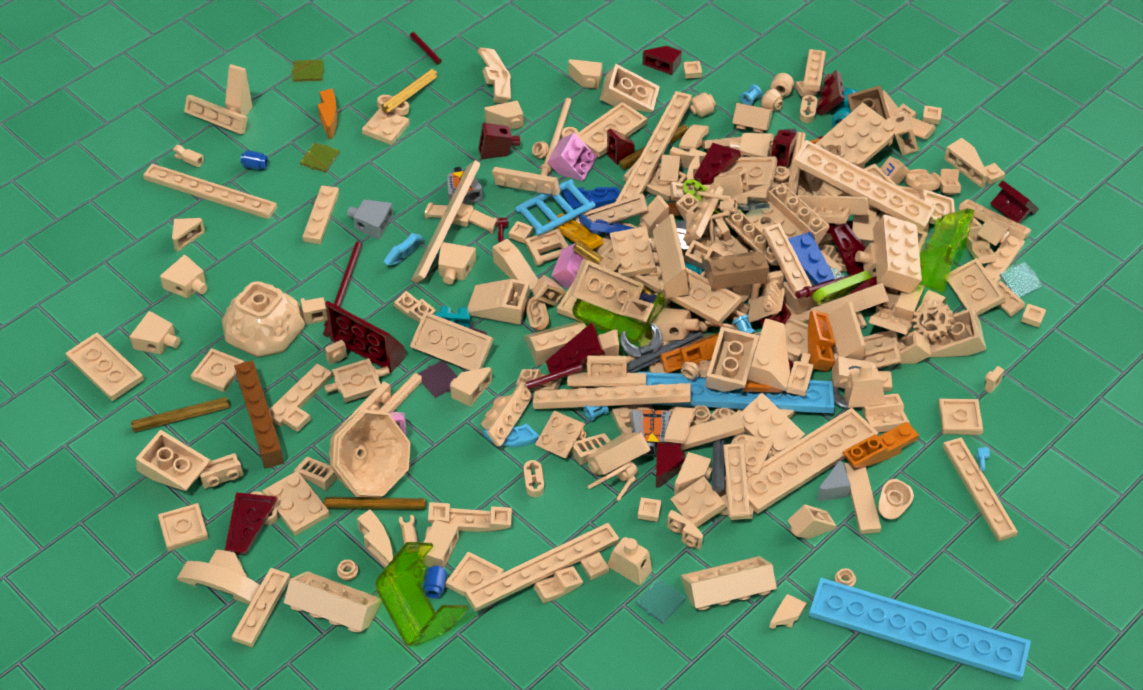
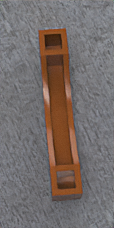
[234,360,284,469]

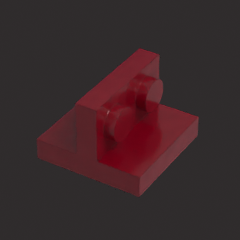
[991,180,1039,224]

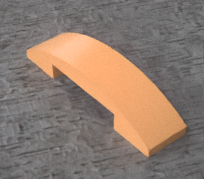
[428,502,512,532]
[177,561,261,604]

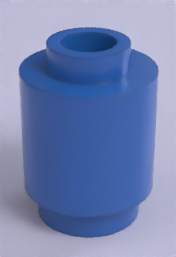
[241,150,268,170]
[423,565,447,599]

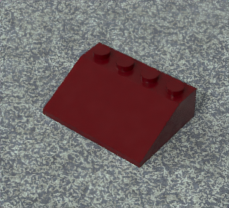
[325,300,405,373]

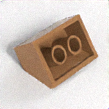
[847,85,895,139]
[702,251,769,290]

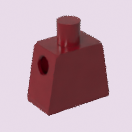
[478,123,521,159]
[771,130,796,169]

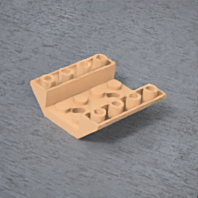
[725,183,830,266]

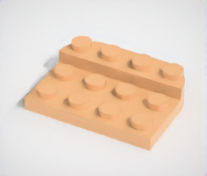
[815,103,894,169]

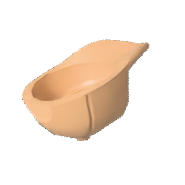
[878,479,914,519]

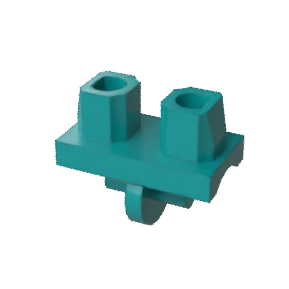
[435,306,471,329]

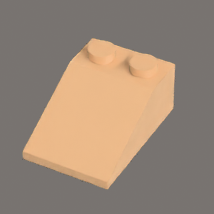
[600,64,659,113]
[928,308,986,358]
[136,430,211,491]

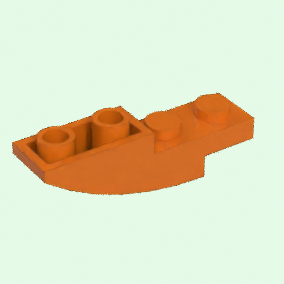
[659,333,719,373]
[842,421,919,468]

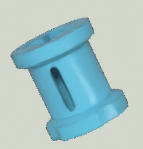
[740,84,762,105]
[732,314,756,334]
[583,405,609,422]

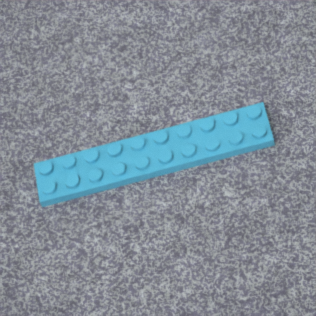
[638,372,834,413]
[809,578,1031,681]

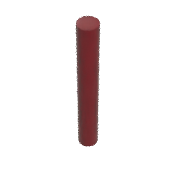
[410,32,442,65]
[526,363,583,390]

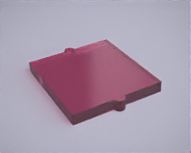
[418,360,458,398]

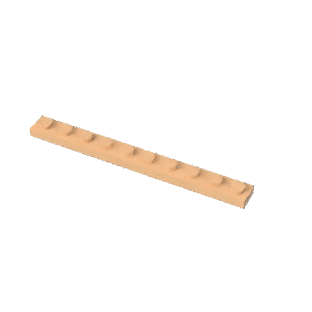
[616,91,692,202]

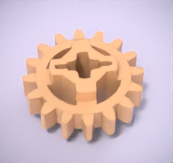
[912,300,955,342]

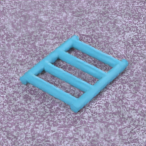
[515,179,596,236]

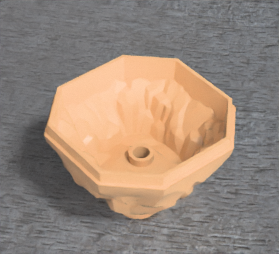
[221,281,306,358]
[329,409,410,498]

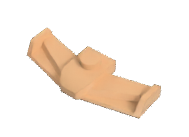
[477,47,511,104]
[882,90,936,139]
[424,203,498,234]

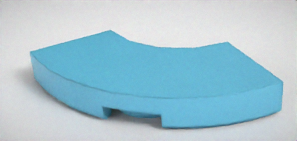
[383,233,424,265]
[483,424,539,447]

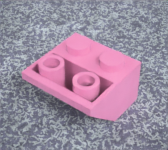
[547,133,597,181]
[551,243,586,288]

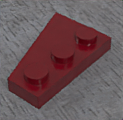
[817,70,845,116]
[694,143,741,185]
[830,223,866,275]
[546,322,605,374]
[224,492,278,555]

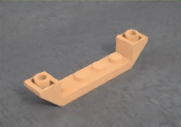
[676,193,756,254]

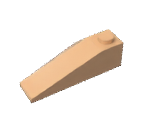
[747,318,790,391]

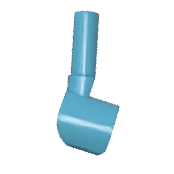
[976,447,990,471]

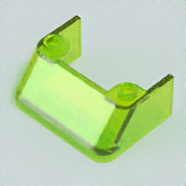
[919,208,975,293]
[572,292,666,344]
[375,542,469,646]

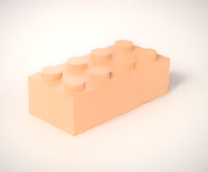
[873,214,922,294]

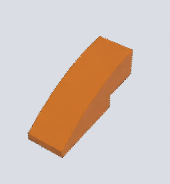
[317,89,338,139]
[808,310,835,372]

